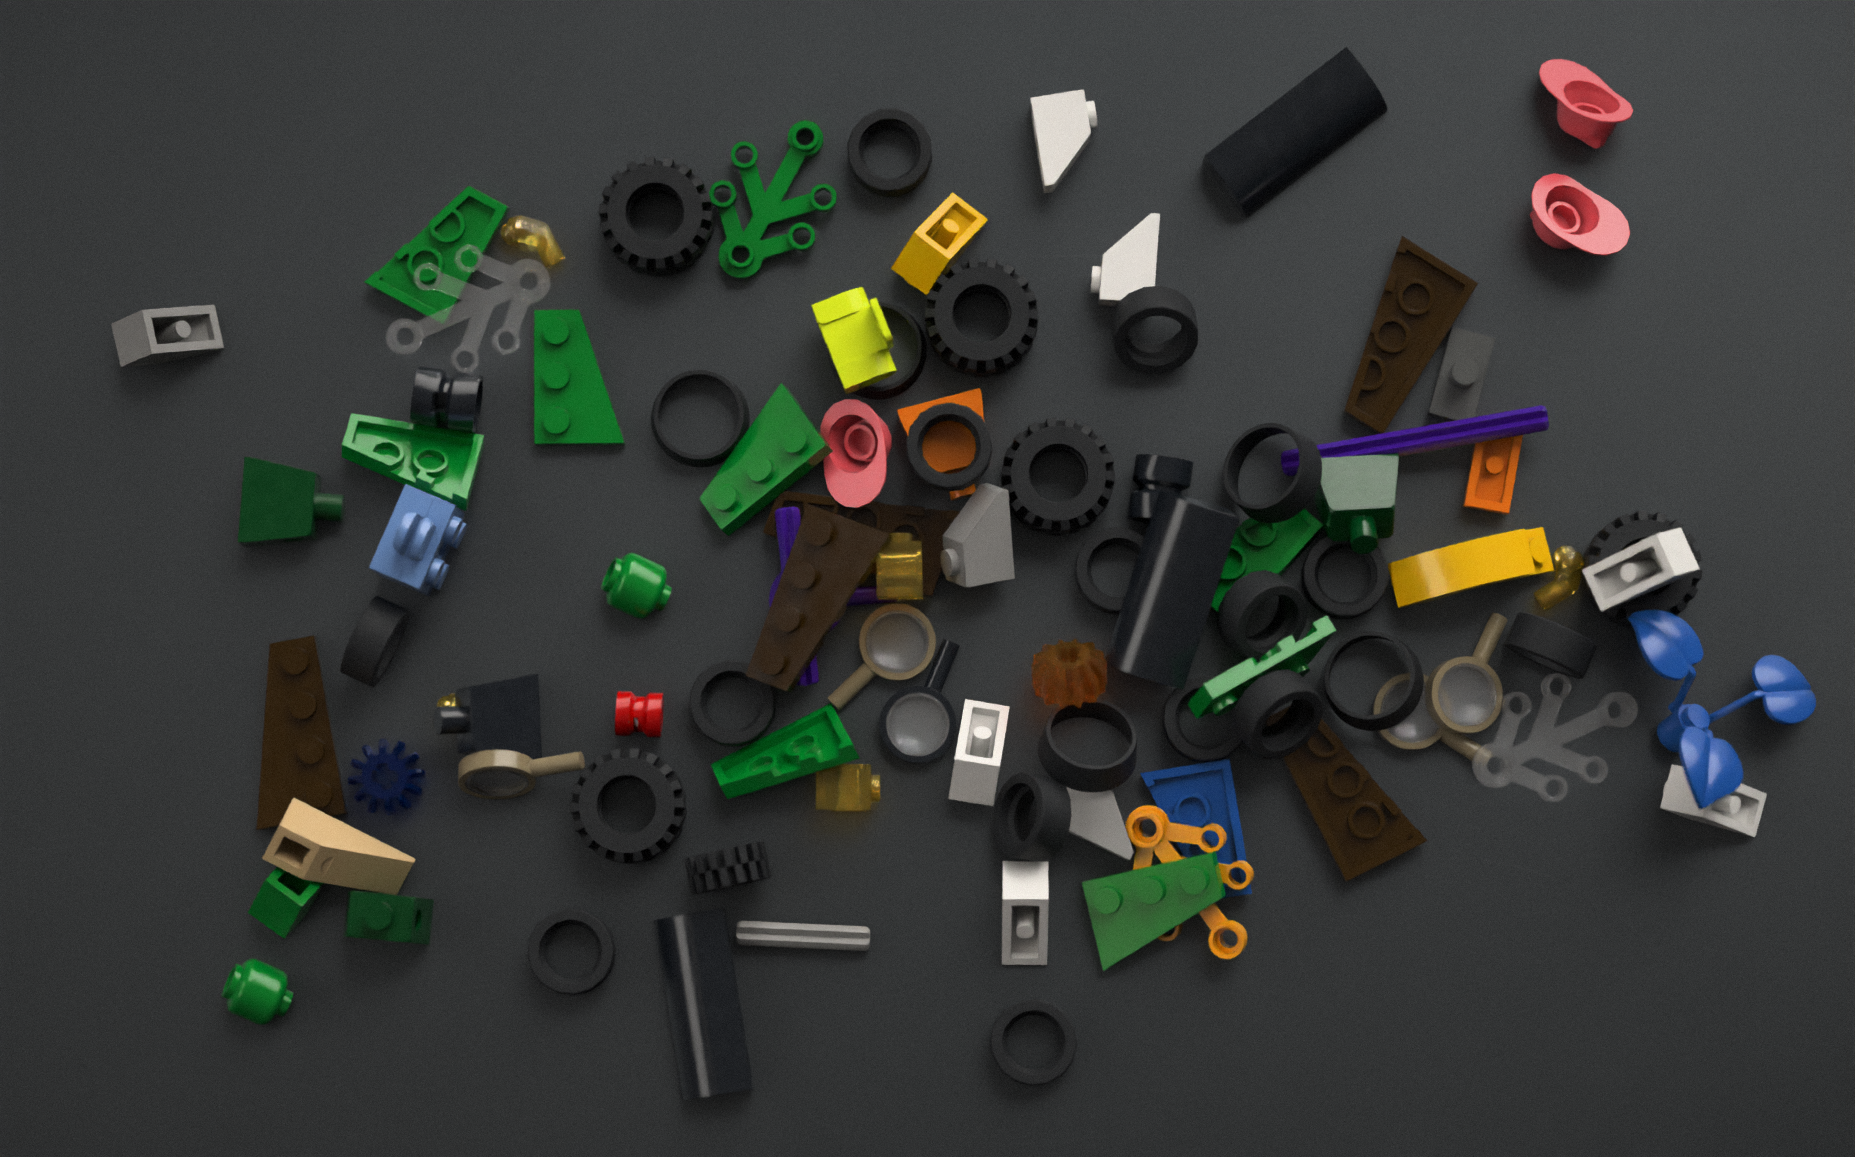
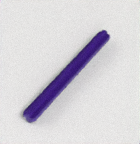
[1281,405,1549,476]

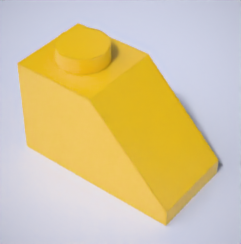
[891,193,988,296]

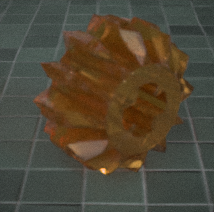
[1031,638,1108,709]

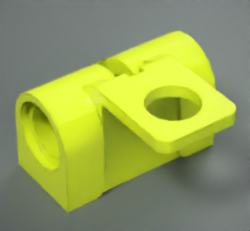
[811,287,897,395]

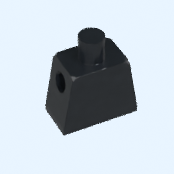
[433,674,542,759]

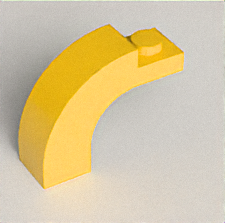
[1388,527,1554,608]

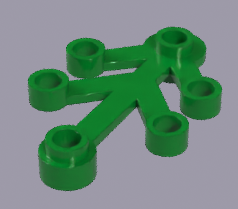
[709,120,837,279]

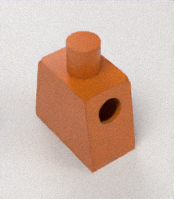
[897,388,984,501]

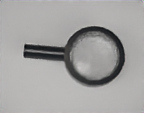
[879,639,960,764]

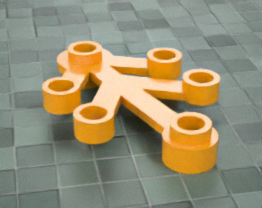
[1125,805,1254,959]

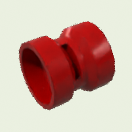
[615,691,664,738]

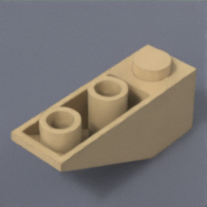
[262,797,416,895]

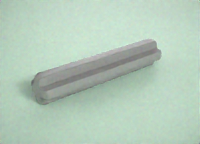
[736,921,870,951]

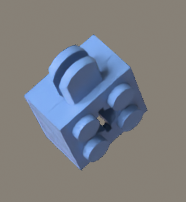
[369,484,467,597]

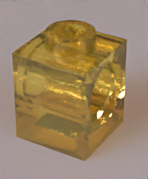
[876,533,923,600]
[816,764,881,812]

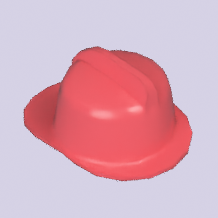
[1539,59,1633,149]
[1530,173,1630,256]
[820,399,892,508]

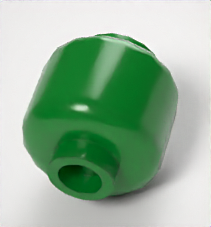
[601,552,672,619]
[222,959,293,1026]

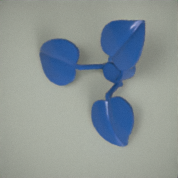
[1627,610,1816,809]

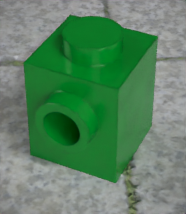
[248,867,324,939]

